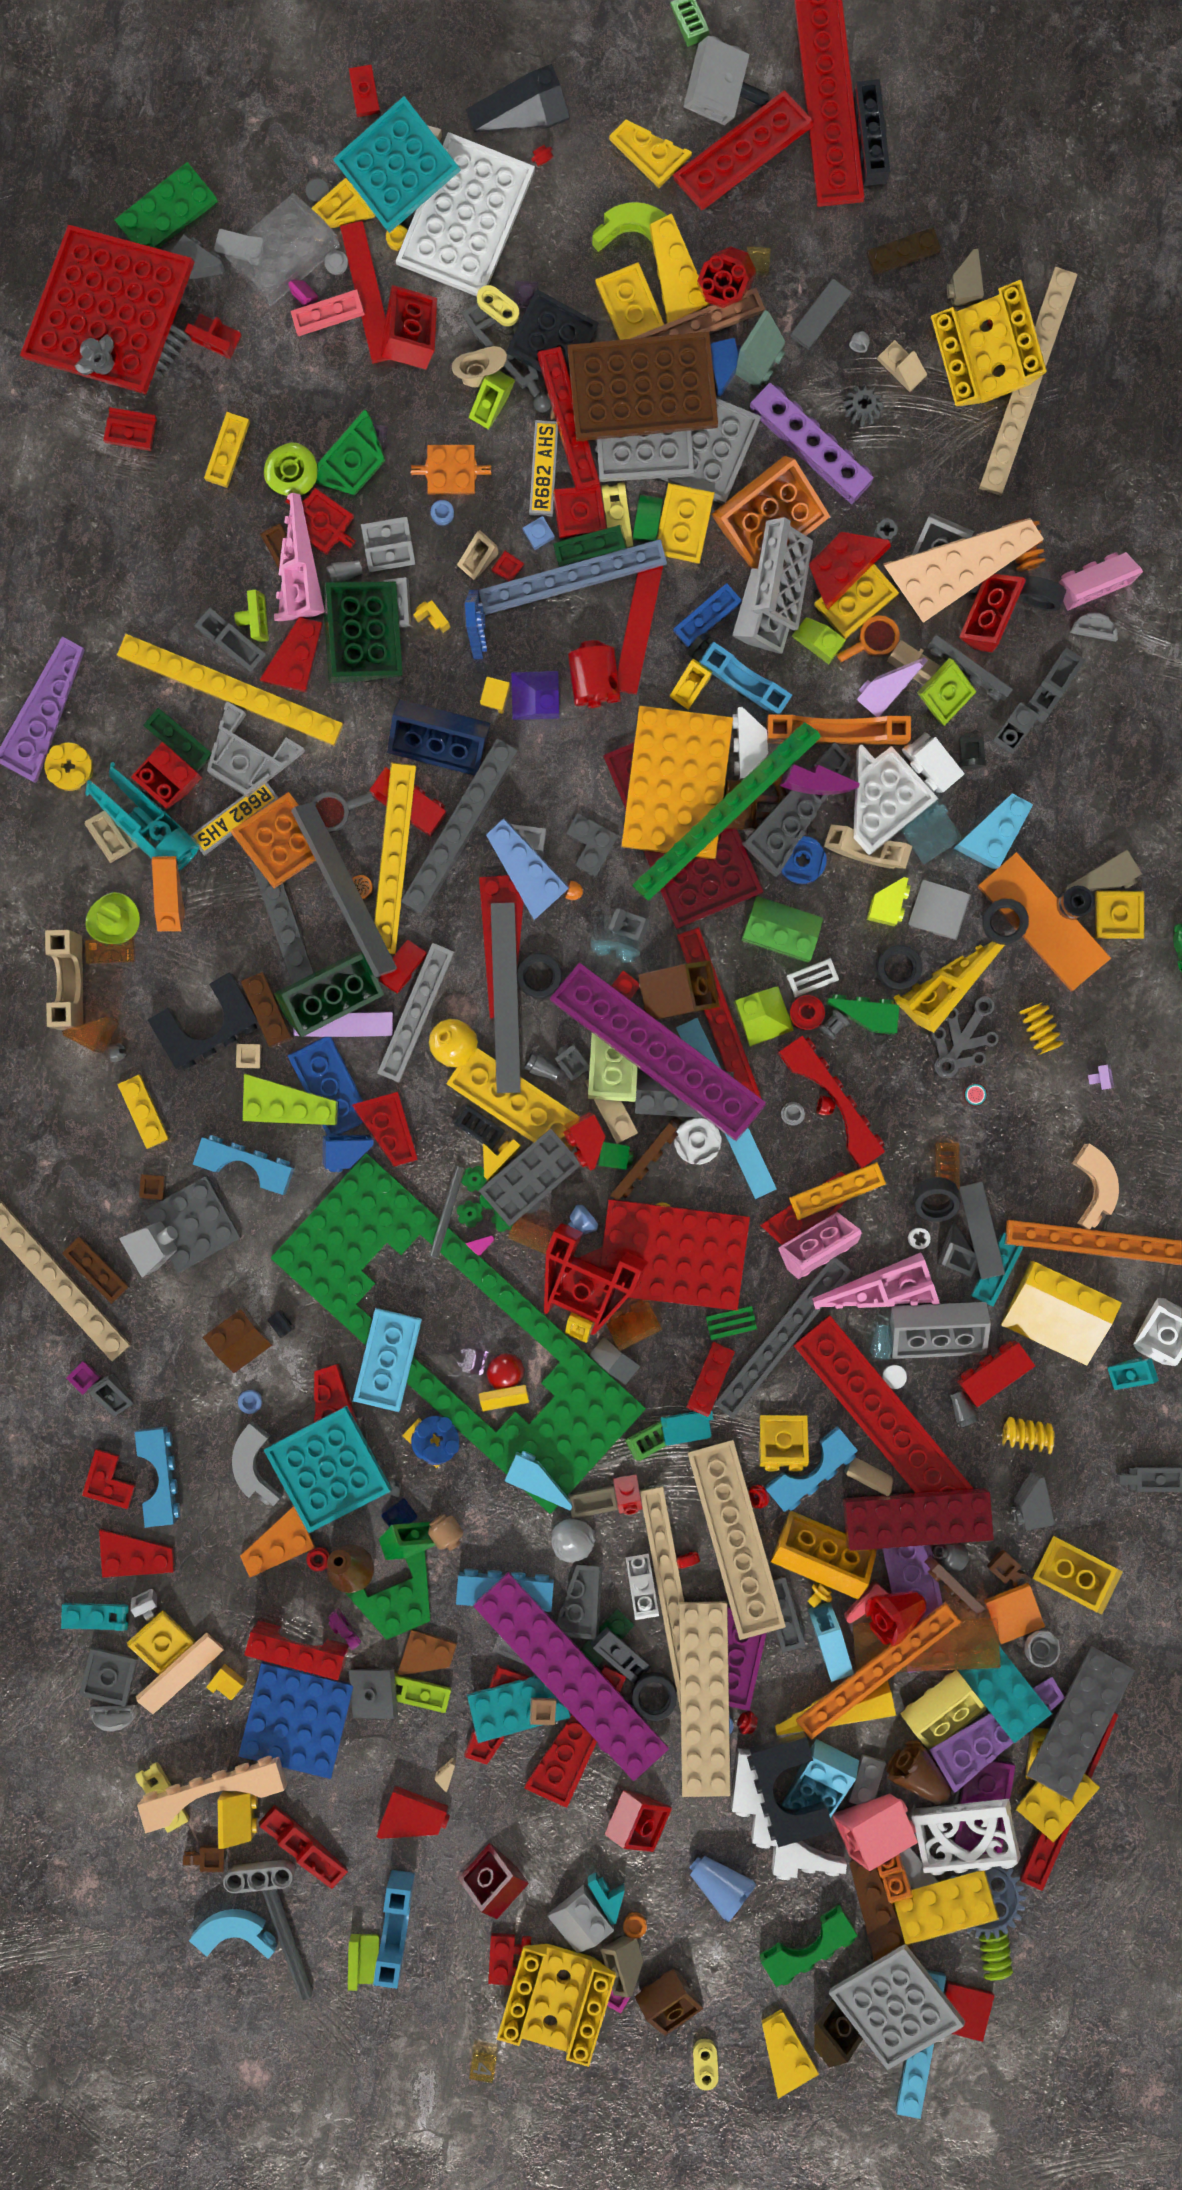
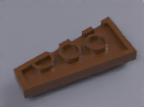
[611,1116,682,1201]

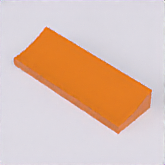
[977,852,1111,991]

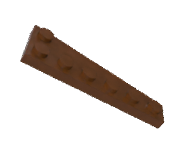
[849,1859,919,1962]

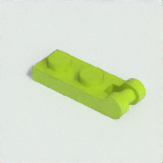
[394,1673,452,1713]

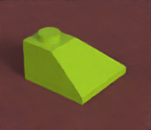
[733,986,794,1046]

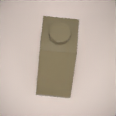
[947,249,984,307]
[601,1937,643,1998]

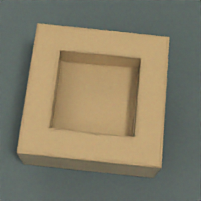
[236,1044,262,1068]

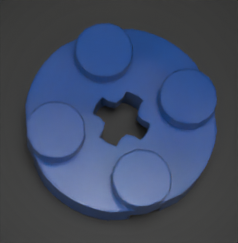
[781,836,827,884]
[411,1416,459,1465]

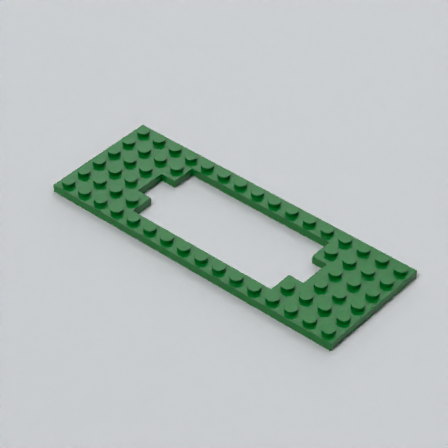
[271,1153,646,1514]

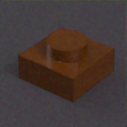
[139,1174,166,1200]

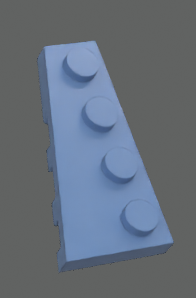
[486,818,569,920]

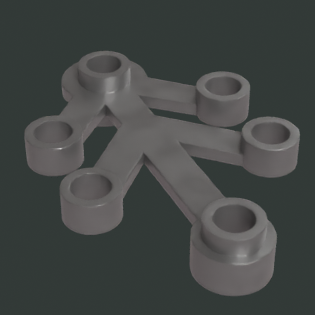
[931,997,999,1078]

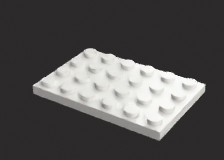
[396,132,535,296]

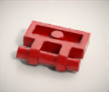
[488,1933,531,1986]

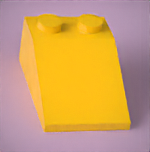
[1032,1536,1123,1614]

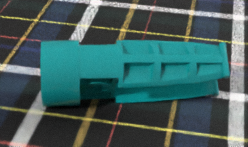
[85,762,200,871]

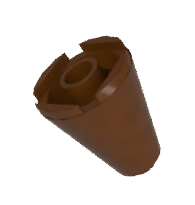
[327,1545,374,1593]
[886,1740,952,1805]

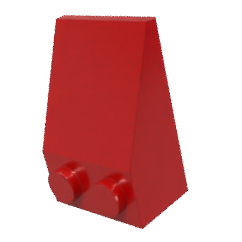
[381,285,437,369]

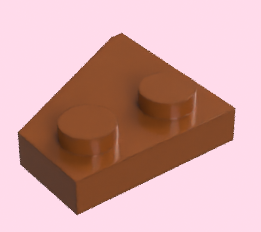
[397,1629,457,1675]

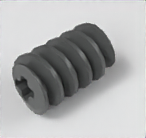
[154,325,191,377]

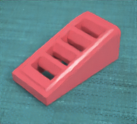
[844,1580,889,1623]

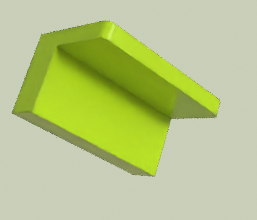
[348,1934,380,1991]

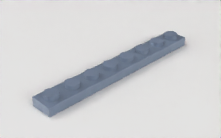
[479,539,667,615]

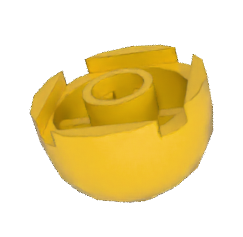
[428,1019,478,1067]

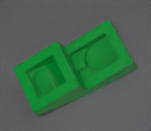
[633,495,663,542]

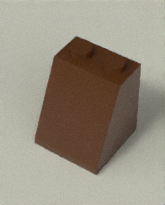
[638,961,720,1020]

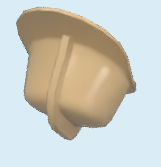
[452,346,507,387]

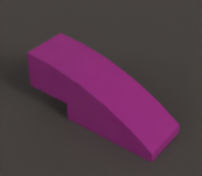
[780,764,860,795]

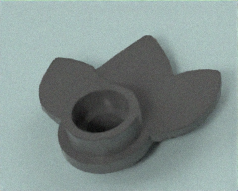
[75,334,114,375]

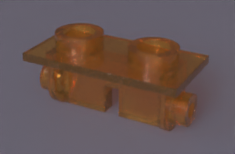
[508,1218,553,1254]

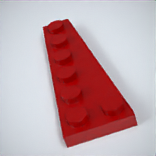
[524,1665,626,1808]

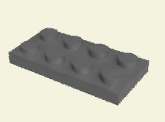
[479,1129,581,1227]

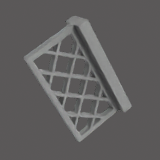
[751,517,813,630]

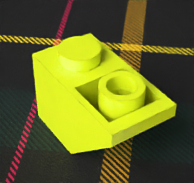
[867,877,911,926]

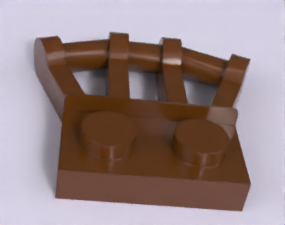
[725,775,787,831]

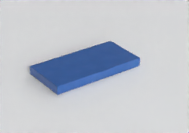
[287,1037,363,1136]

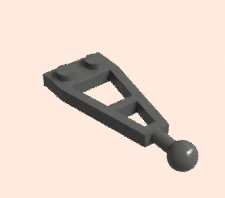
[462,289,551,413]

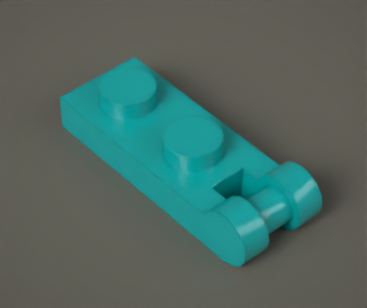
[61,1603,129,1631]

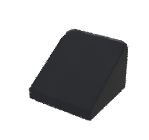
[268,1310,295,1338]

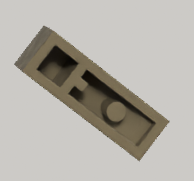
[1062,850,1142,892]

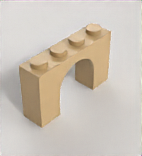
[45,930,84,1030]

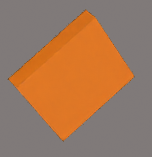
[984,1583,1045,1644]

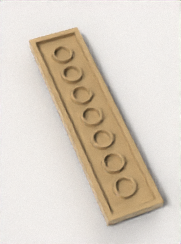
[687,1440,786,1640]
[679,1601,730,1797]

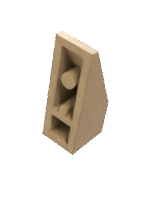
[584,1079,638,1144]

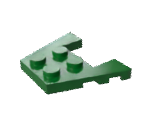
[346,1550,431,1640]

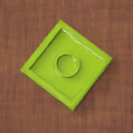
[917,658,976,726]

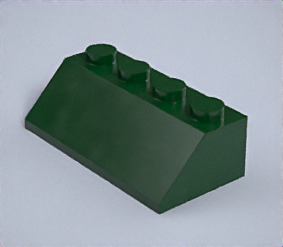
[274,952,384,1037]

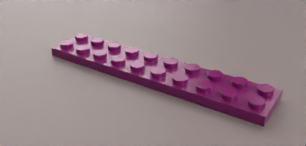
[550,963,766,1142]
[473,1572,669,1781]

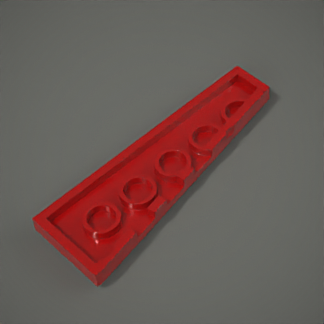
[479,875,524,1019]

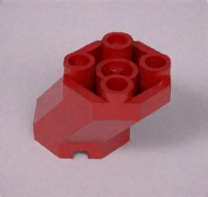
[697,246,756,308]

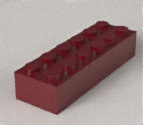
[843,1488,994,1551]

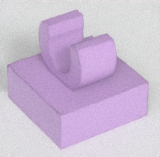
[1088,1064,1114,1090]

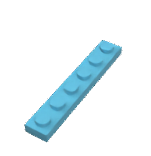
[896,1969,946,2119]

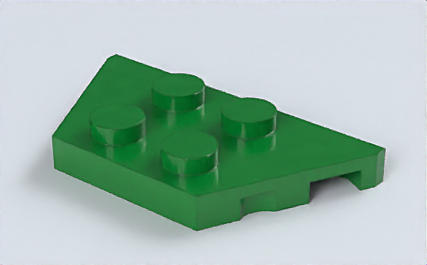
[315,409,386,495]

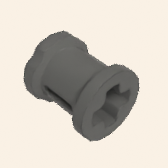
[874,518,898,543]
[818,1009,850,1040]

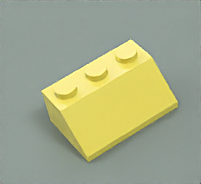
[900,1669,987,1750]

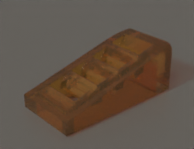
[934,1143,960,1190]

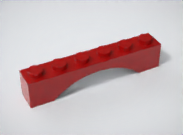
[778,1035,885,1168]

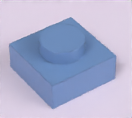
[523,516,555,550]

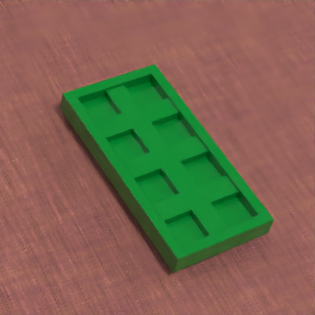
[114,162,218,249]

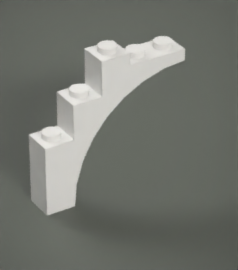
[731,1748,847,1880]

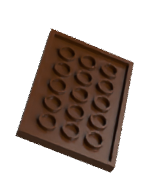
[567,331,718,442]

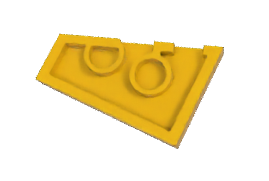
[609,120,692,188]
[762,2009,819,2099]

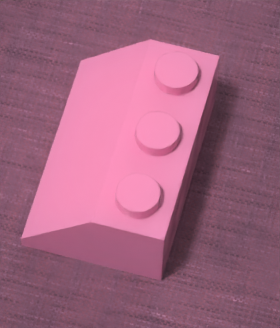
[1059,552,1143,611]
[778,1212,862,1279]

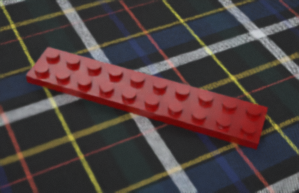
[794,0,864,207]
[793,1315,974,1493]

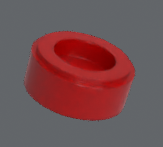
[676,1552,701,1569]

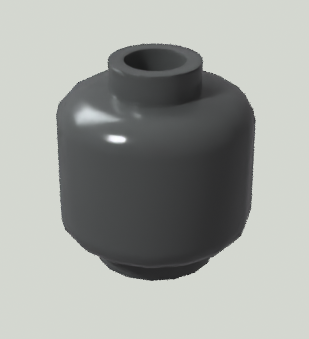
[933,1543,969,1573]

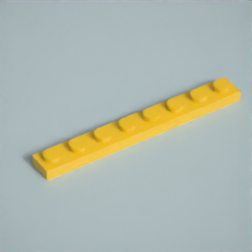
[374,762,416,954]

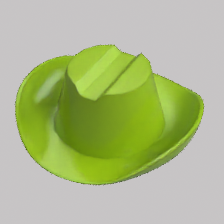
[264,442,318,496]
[86,893,140,944]

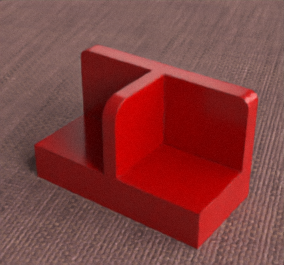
[184,314,242,359]

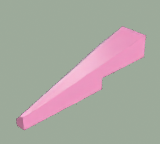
[274,493,325,621]
[812,1253,940,1309]

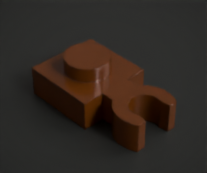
[987,1549,1030,1588]

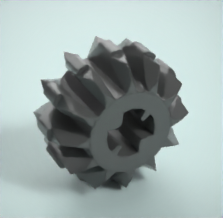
[843,384,884,427]

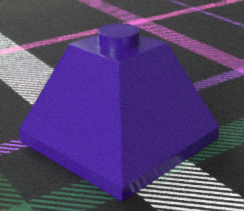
[511,671,559,720]

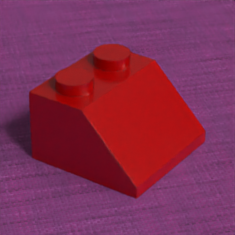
[604,1790,672,1852]

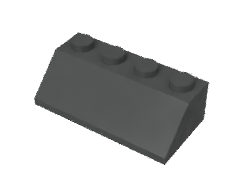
[635,1069,734,1118]

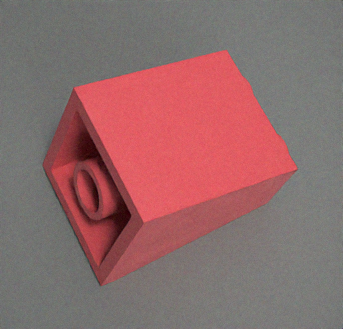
[832,1794,918,1871]

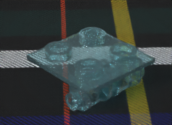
[901,800,963,865]

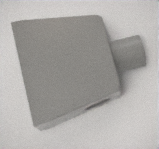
[119,1222,178,1277]

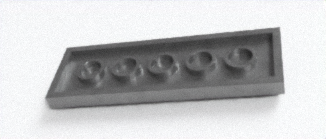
[1027,1646,1135,1800]

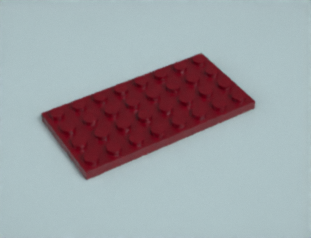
[603,742,763,930]

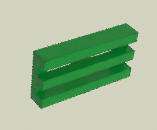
[705,1306,757,1340]

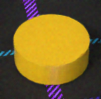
[386,225,408,251]

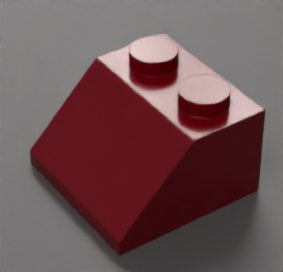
[458,1843,529,1919]

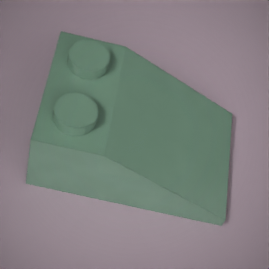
[735,310,786,389]

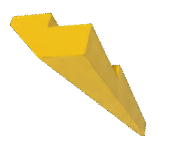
[894,941,1005,1033]
[775,1680,896,1736]

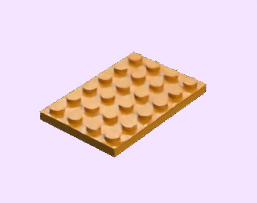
[621,706,733,859]

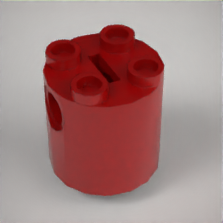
[568,640,621,708]

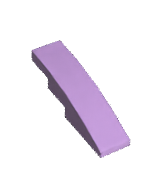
[293,1010,392,1037]

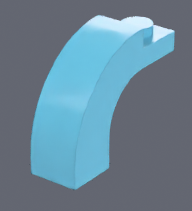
[189,1909,278,1959]

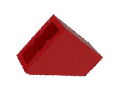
[376,1786,450,1839]

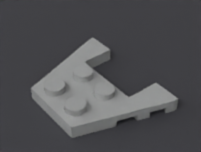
[207,701,305,797]

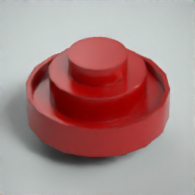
[790,995,825,1030]

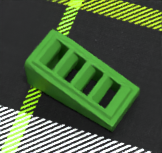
[670,0,710,47]
[625,1421,667,1461]

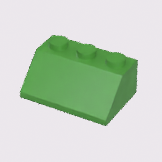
[741,896,823,963]

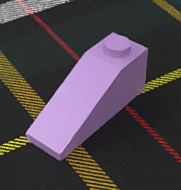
[857,657,928,717]

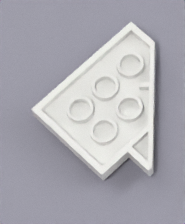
[853,744,938,855]

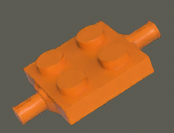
[411,445,491,494]

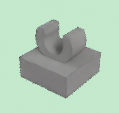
[130,1588,157,1621]

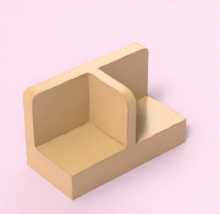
[887,640,940,685]

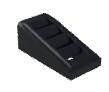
[451,1103,505,1150]

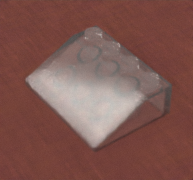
[224,193,340,307]

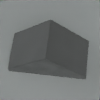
[589,1336,640,1385]
[87,1373,134,1417]

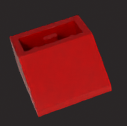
[131,742,202,809]
[563,1112,605,1171]

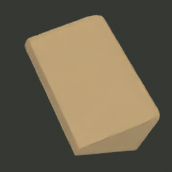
[844,1457,893,1496]

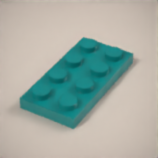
[953,1635,1052,1743]
[466,1675,570,1743]

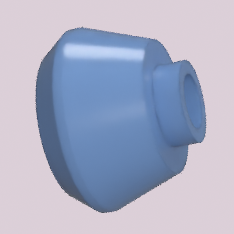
[568,1205,599,1235]

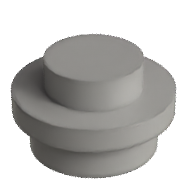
[324,250,348,275]
[781,1102,805,1126]

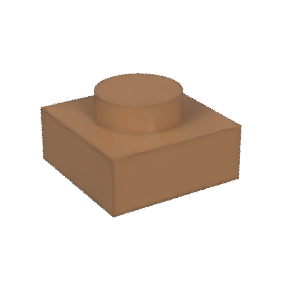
[530,1698,556,1725]

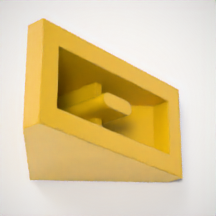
[565,1312,594,1343]

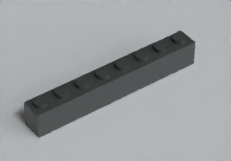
[401,739,518,916]

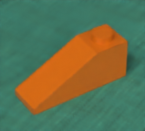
[152,856,185,931]

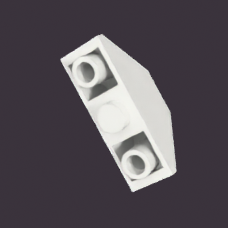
[732,707,768,781]
[625,1554,659,1620]

